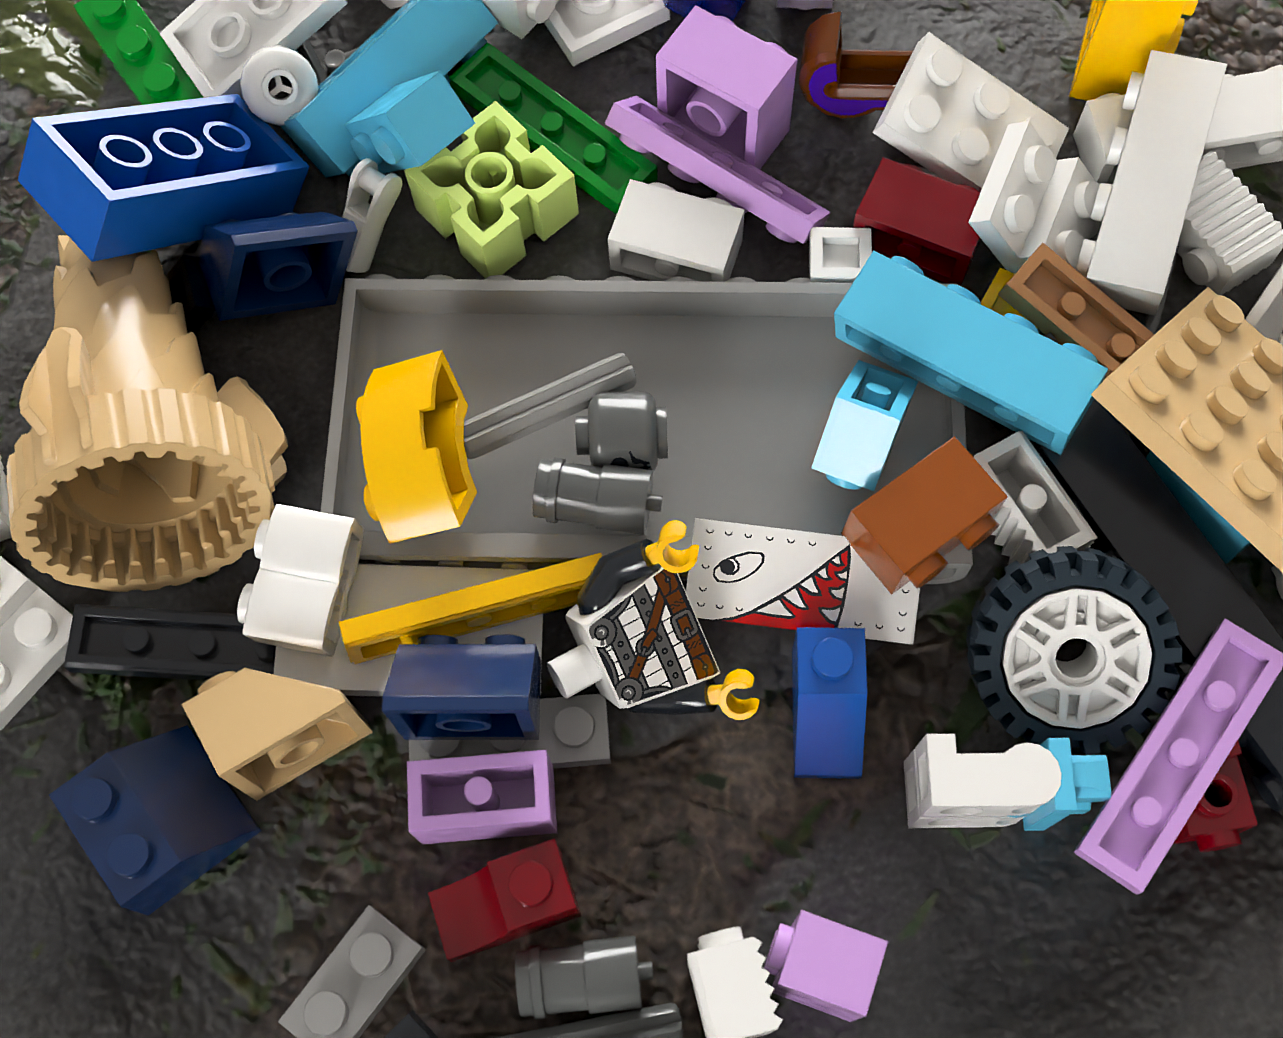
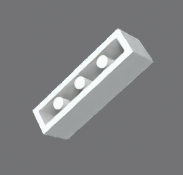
[1076,50,1227,316]
[1073,65,1283,185]

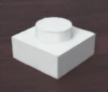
[809,227,872,283]

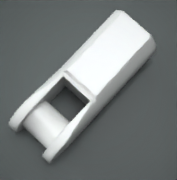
[342,158,402,273]

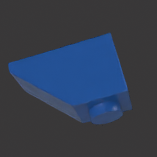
[792,627,867,779]

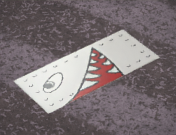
[686,518,920,645]

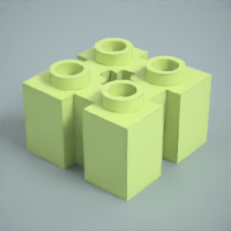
[404,101,579,278]

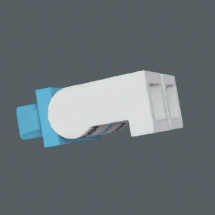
[904,734,1111,831]

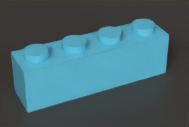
[280,0,499,177]
[834,250,1108,455]

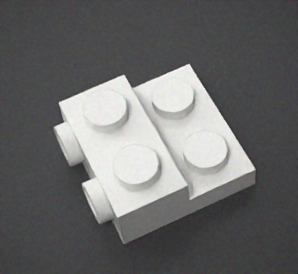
[968,121,1102,274]
[0,555,73,730]

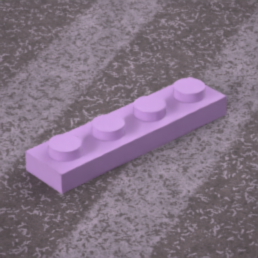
[605,96,831,244]
[1073,619,1283,895]

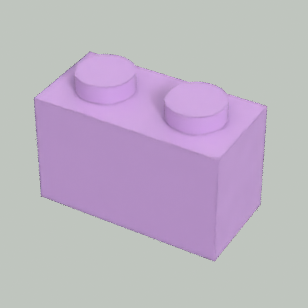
[407,750,557,844]
[764,910,888,1022]

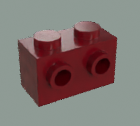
[853,157,982,286]

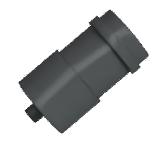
[532,458,663,535]
[515,936,654,1019]

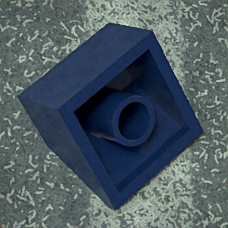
[199,212,358,321]
[382,635,541,740]
[49,725,262,916]

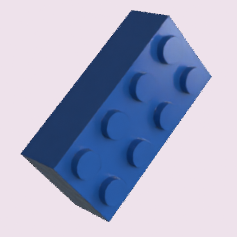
[18,94,310,262]

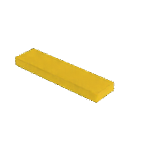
[339,552,602,664]

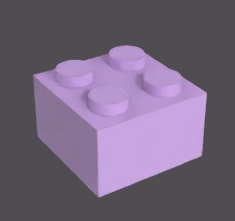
[656,5,797,170]

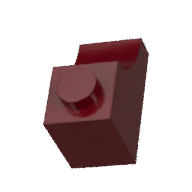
[428,839,582,962]

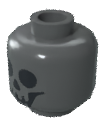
[575,391,668,472]

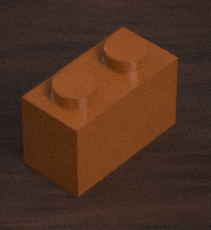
[841,436,1008,594]

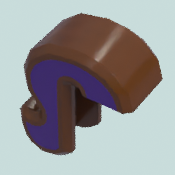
[799,11,914,118]

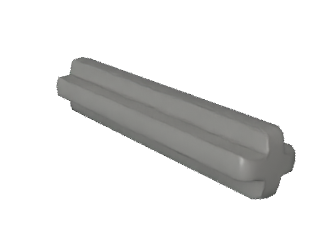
[464,353,636,459]

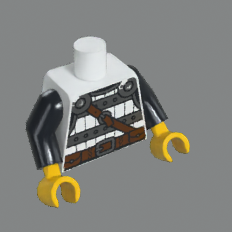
[547,520,760,720]

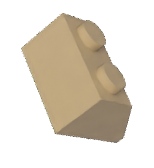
[182,668,373,801]

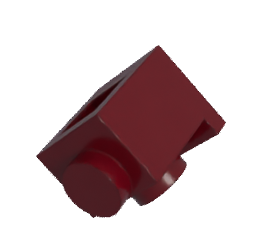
[1172,740,1258,852]

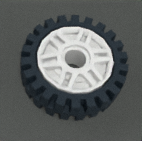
[966,546,1182,755]

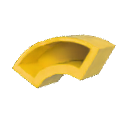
[356,350,477,544]

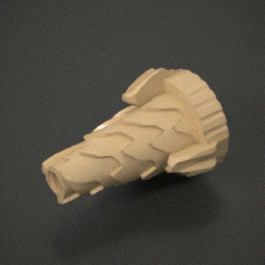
[6,235,288,592]

